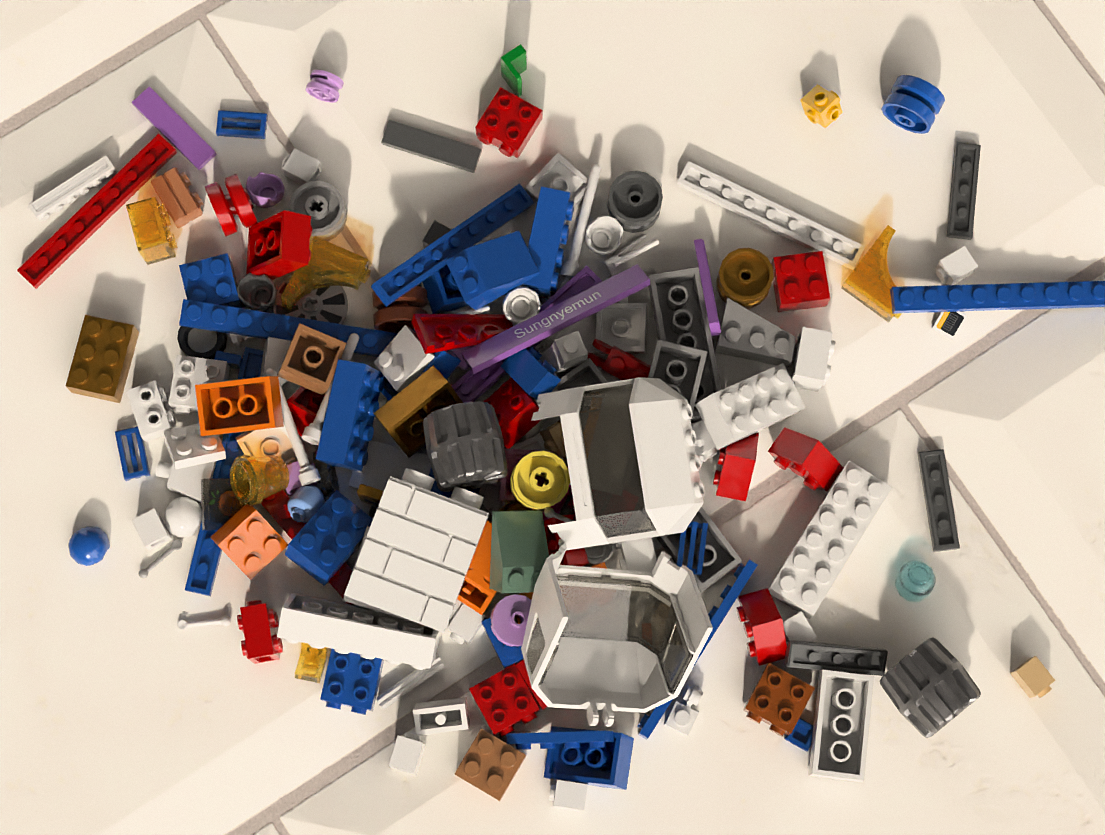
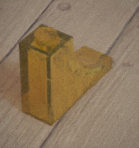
[841,225,902,323]
[281,236,371,311]

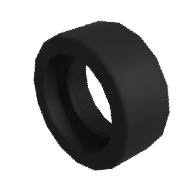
[177,326,227,360]

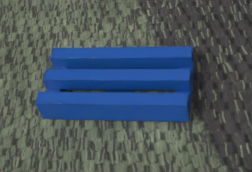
[216,110,268,139]
[115,426,151,481]
[676,521,708,575]

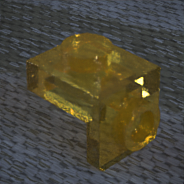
[295,642,328,683]

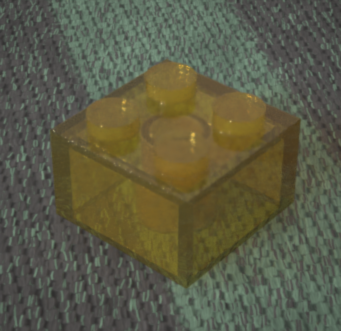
[126,197,178,265]

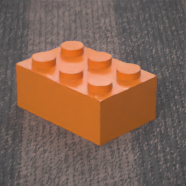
[195,376,284,436]

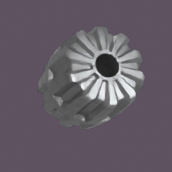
[423,401,508,492]
[880,637,981,738]

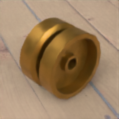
[716,248,774,309]

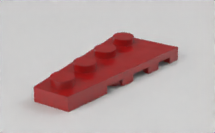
[411,314,513,354]

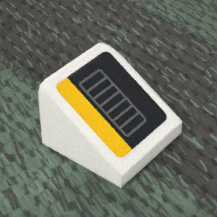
[932,312,968,341]

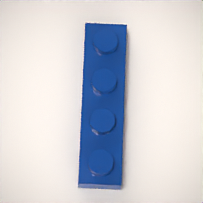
[506,730,614,750]

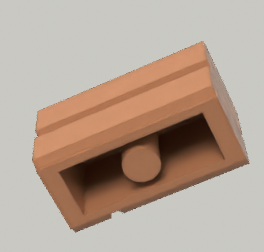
[150,167,204,228]

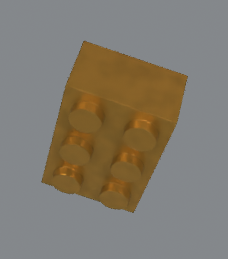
[65,315,139,403]
[373,365,463,458]

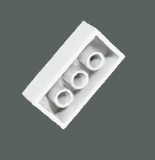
[695,363,806,450]
[808,669,874,782]

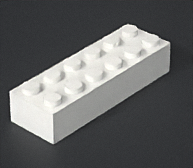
[768,460,893,619]
[277,593,441,670]

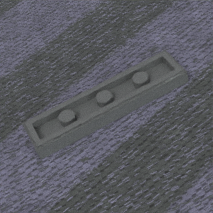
[381,120,482,173]
[946,142,981,240]
[917,449,960,552]
[784,640,888,676]

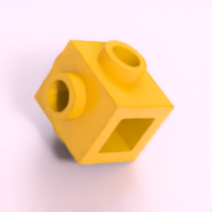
[800,84,842,128]

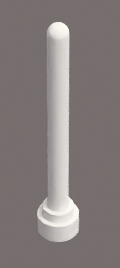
[559,164,601,279]
[302,333,359,445]
[266,368,321,486]

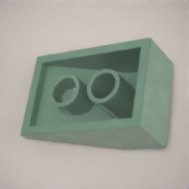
[489,510,549,593]

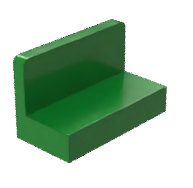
[501,44,527,97]

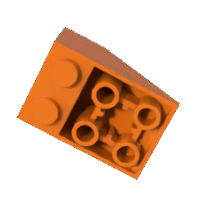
[458,519,498,615]

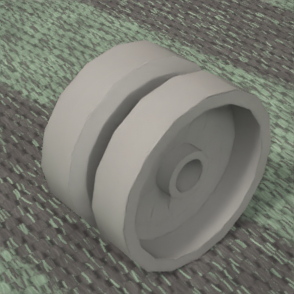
[289,181,347,243]

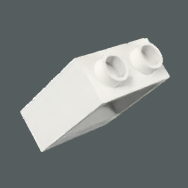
[344,468,489,633]

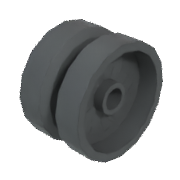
[607,171,663,233]

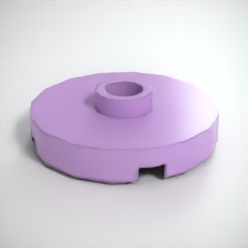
[490,594,541,647]

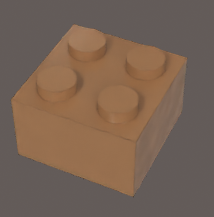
[277,323,347,396]
[455,728,526,802]

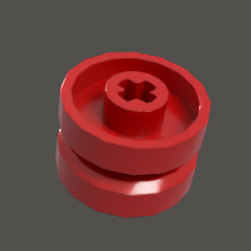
[205,173,258,237]

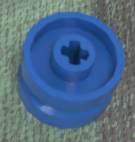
[881,75,945,134]

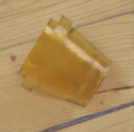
[230,455,289,507]

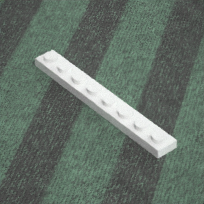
[677,161,865,270]

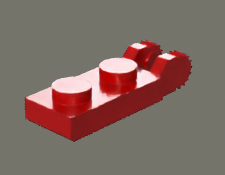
[587,339,651,380]

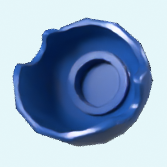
[68,526,110,566]

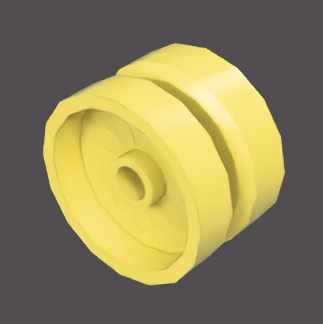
[510,451,570,510]

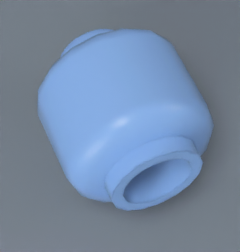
[287,486,325,523]

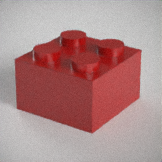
[771,251,830,312]

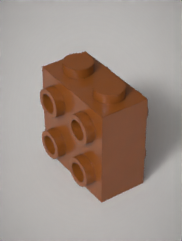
[743,663,815,737]

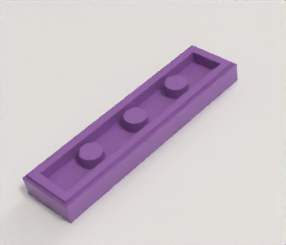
[131,86,217,171]
[694,238,721,336]

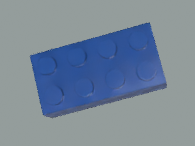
[520,186,574,298]
[316,359,385,472]

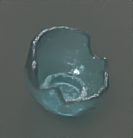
[895,560,936,602]

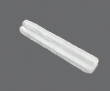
[376,656,445,709]

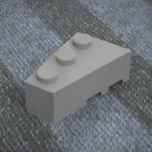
[715,298,796,368]

